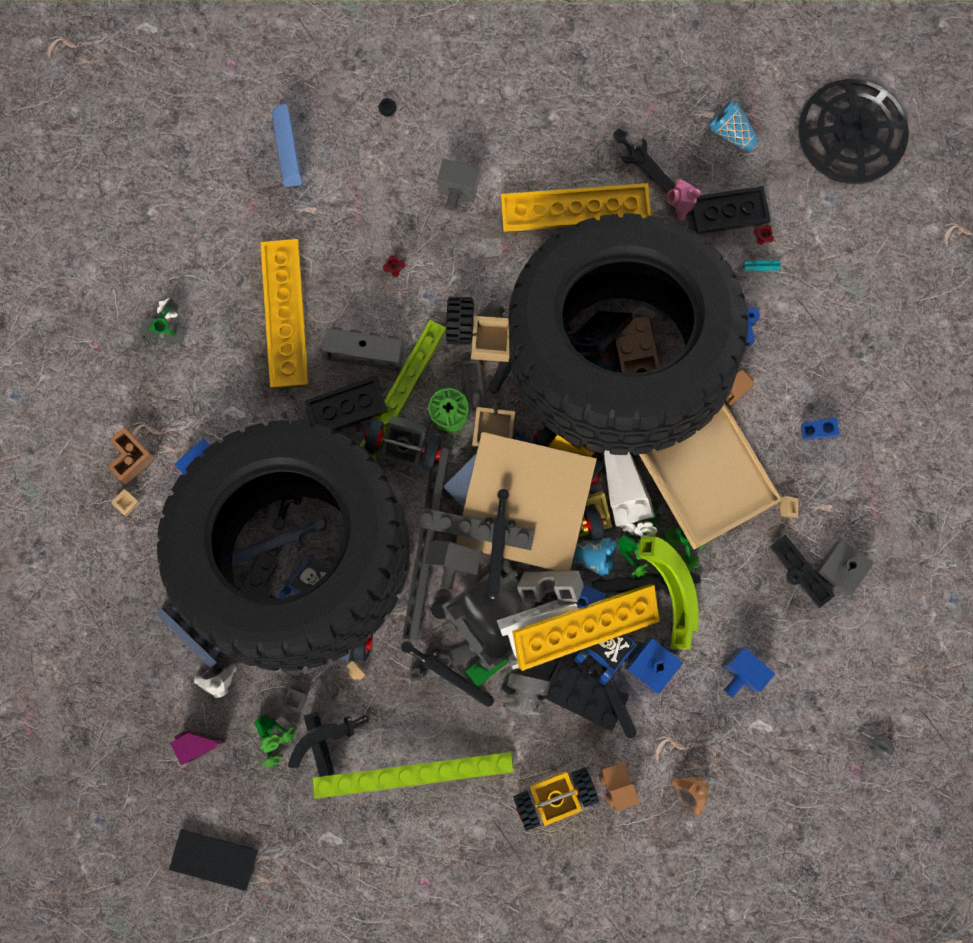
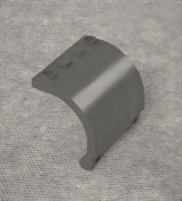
[442,559,538,671]

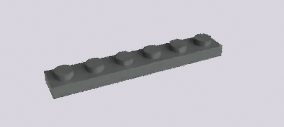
[416,507,535,550]

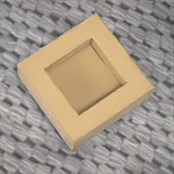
[111,489,140,517]
[780,496,798,518]
[347,661,367,681]

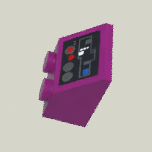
[170,730,225,765]

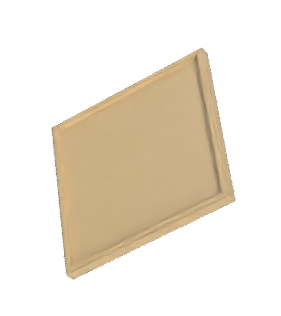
[640,403,781,549]
[456,432,597,571]

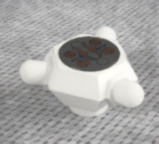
[194,664,237,698]

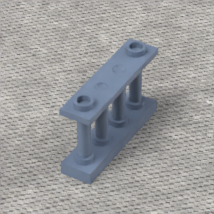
[155,606,221,668]

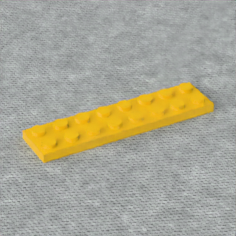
[501,183,651,232]
[260,239,309,389]
[512,584,660,671]

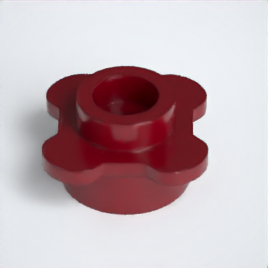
[753,225,774,245]
[383,256,405,277]

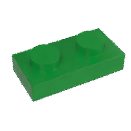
[465,659,508,687]

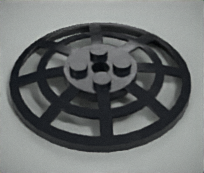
[798,79,909,184]

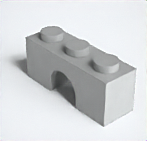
[517,571,584,602]

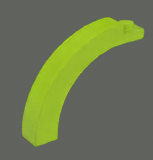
[638,536,699,650]

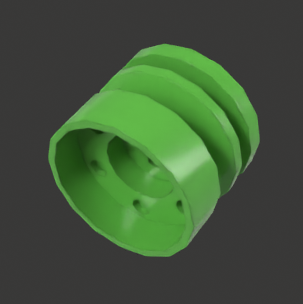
[428,388,469,434]

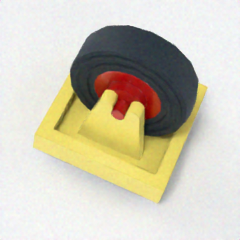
[578,491,612,540]

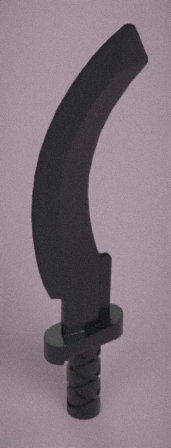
[288,715,369,768]

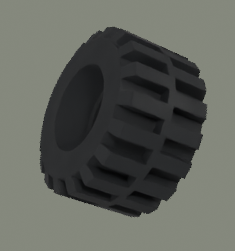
[446,296,474,345]

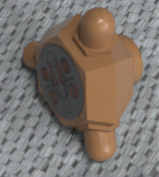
[671,777,709,816]

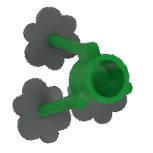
[139,297,185,345]

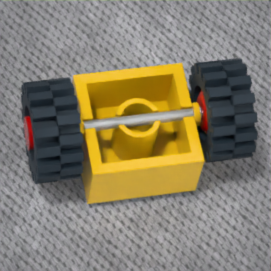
[513,767,599,831]

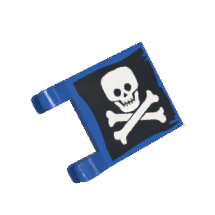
[278,555,329,598]
[574,634,637,685]

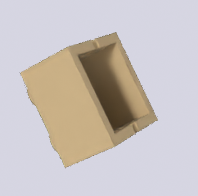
[471,316,510,362]
[472,407,515,448]

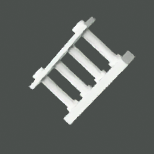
[497,600,578,669]

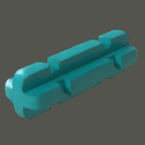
[743,260,781,271]

